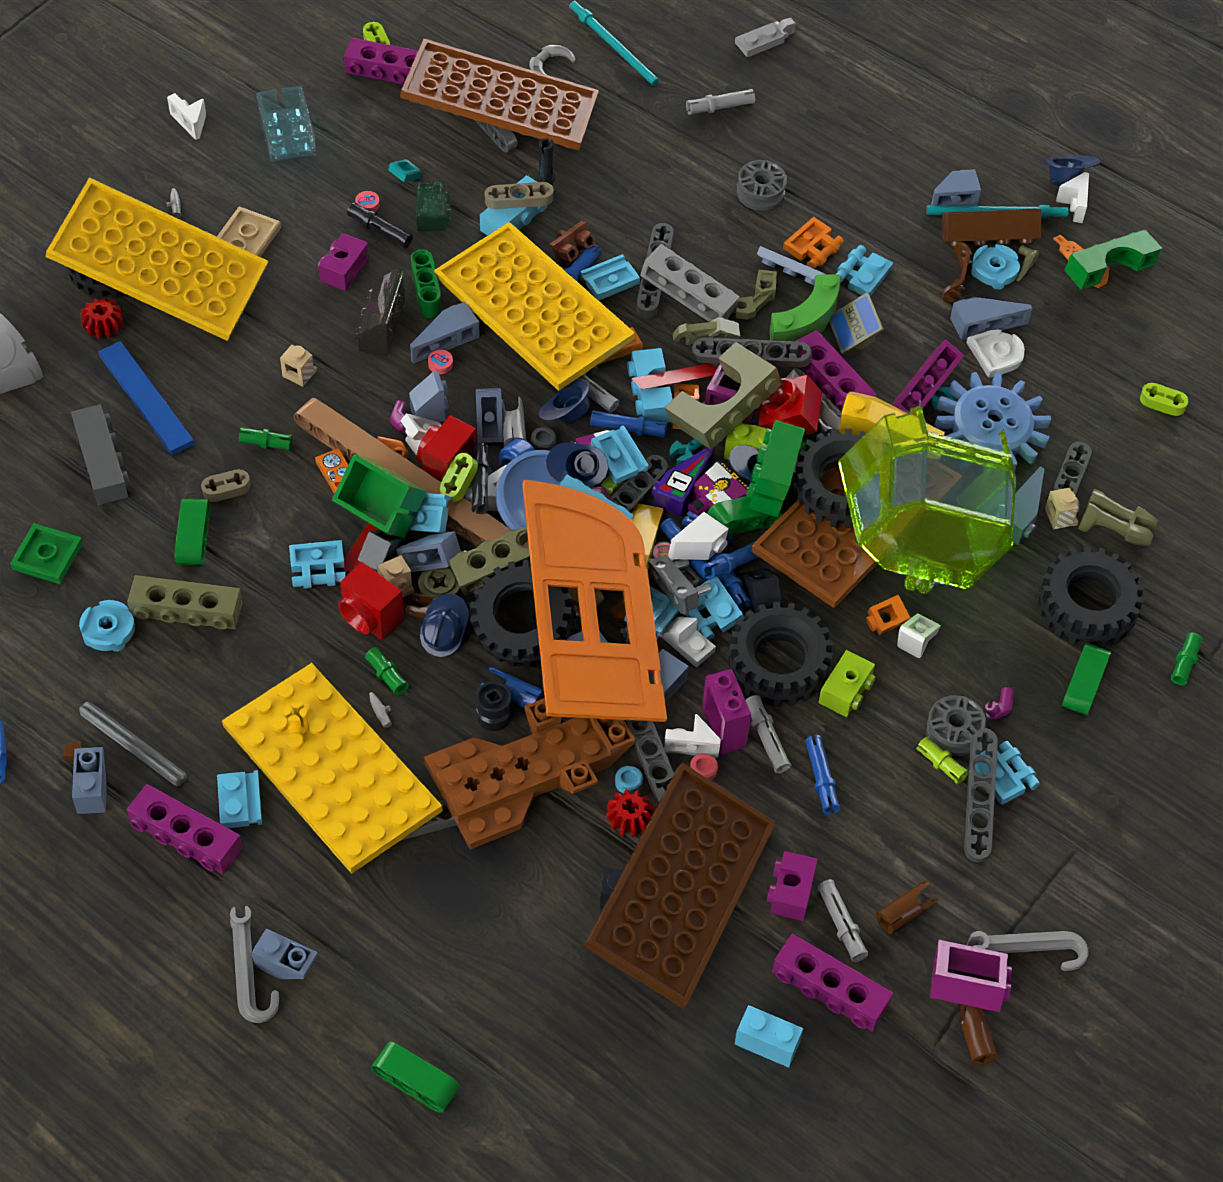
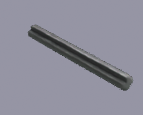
[79,701,187,787]

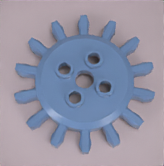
[934,372,1051,473]

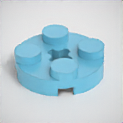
[971,244,1020,289]
[79,600,135,651]

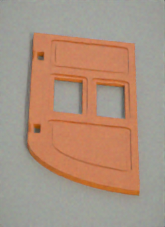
[522,480,667,722]

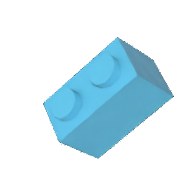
[735,1005,803,1067]

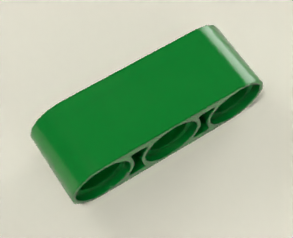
[411,250,441,318]
[707,497,782,536]
[175,499,210,565]
[1062,643,1111,715]
[371,1042,460,1113]

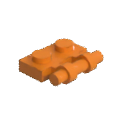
[783,217,844,269]

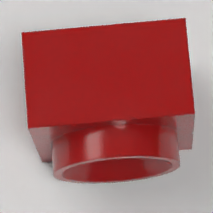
[758,375,822,435]
[417,415,476,489]
[338,562,404,640]

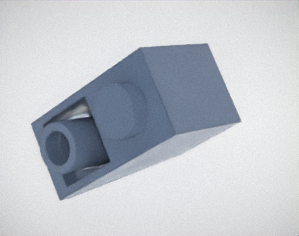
[409,371,449,423]
[72,747,107,814]
[252,929,318,979]

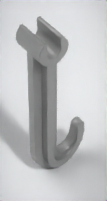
[230,906,279,1023]
[966,931,1088,971]

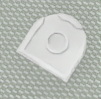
[967,329,1025,378]

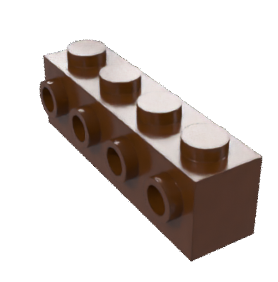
[942,208,1041,246]

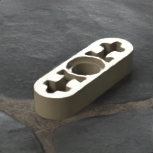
[485,182,554,209]

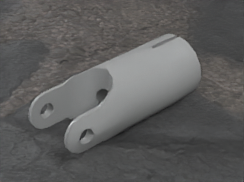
[502,396,526,447]

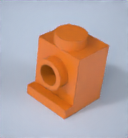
[866,595,910,636]

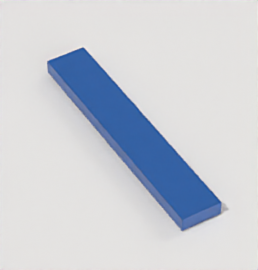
[98,341,194,456]

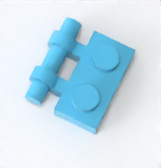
[836,245,893,297]
[289,540,345,589]
[685,577,745,640]
[975,741,1040,805]

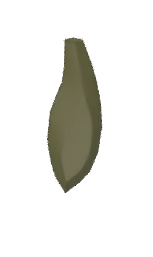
[1016,245,1039,282]

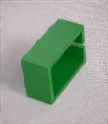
[746,420,805,518]
[332,454,427,538]

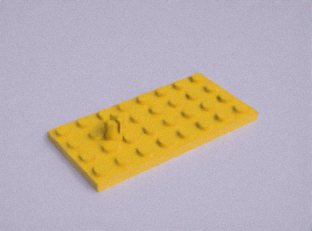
[46,177,268,341]
[434,222,635,391]
[222,663,443,874]

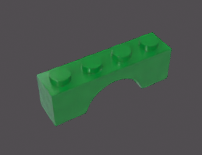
[1064,230,1162,290]

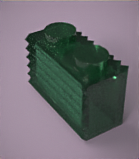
[416,181,450,231]

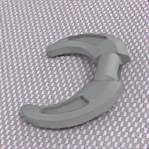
[529,45,575,75]

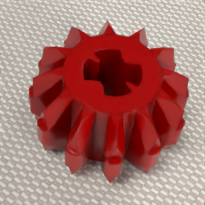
[81,297,123,339]
[606,788,654,838]

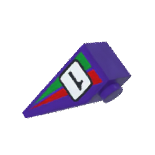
[652,447,715,517]

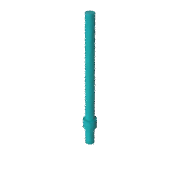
[569,1,659,86]
[926,205,1068,219]

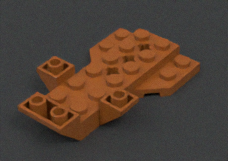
[424,698,635,849]

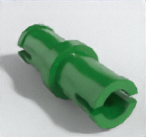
[239,427,292,451]
[1171,633,1203,685]
[365,647,409,696]

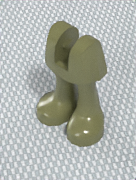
[1078,489,1159,547]

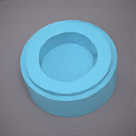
[615,766,643,794]

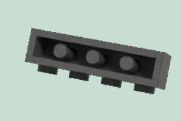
[71,404,131,505]

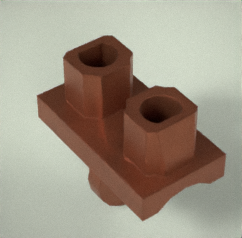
[549,221,596,265]

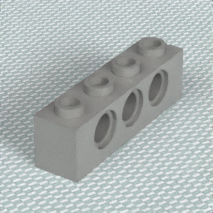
[640,244,740,322]

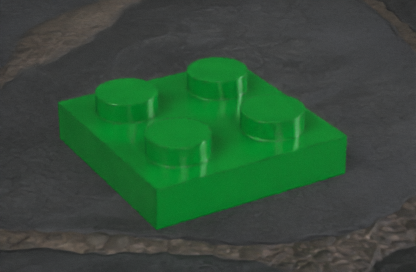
[10,523,83,584]

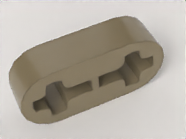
[201,469,251,502]

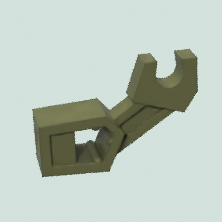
[736,270,777,320]
[673,317,740,345]

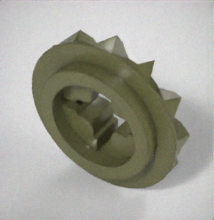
[418,567,460,598]

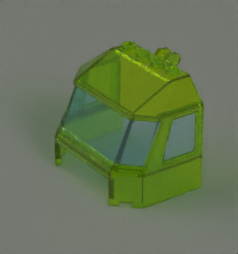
[838,406,1016,594]

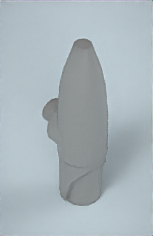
[167,188,181,218]
[369,692,392,729]

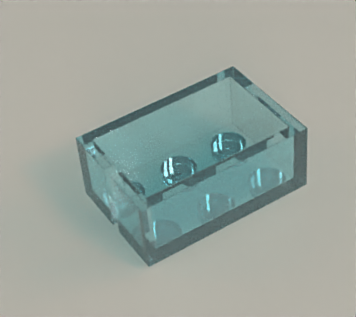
[256,85,316,162]

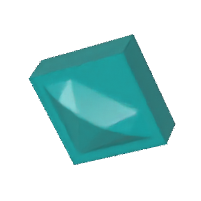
[388,159,422,182]

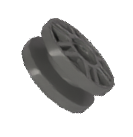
[736,160,787,211]
[926,695,986,757]

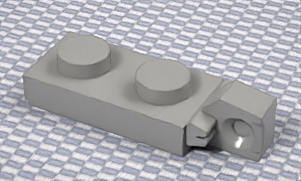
[735,18,796,57]

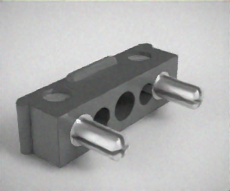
[649,555,711,615]

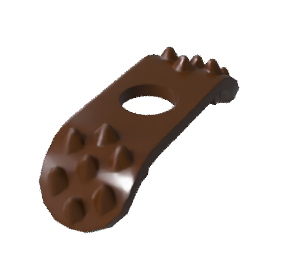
[942,242,973,303]

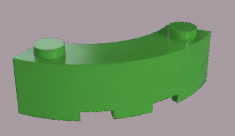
[769,274,840,351]

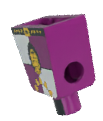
[688,460,749,516]

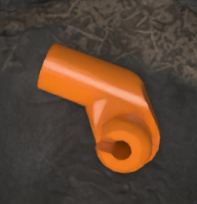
[377,436,408,459]

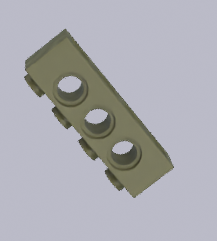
[449,526,531,596]
[127,575,242,629]

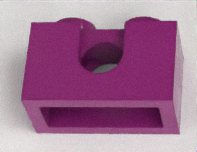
[318,233,369,291]
[767,851,817,921]

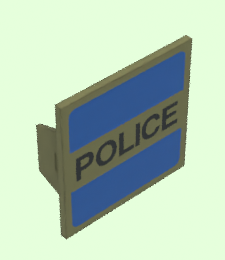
[829,292,884,355]

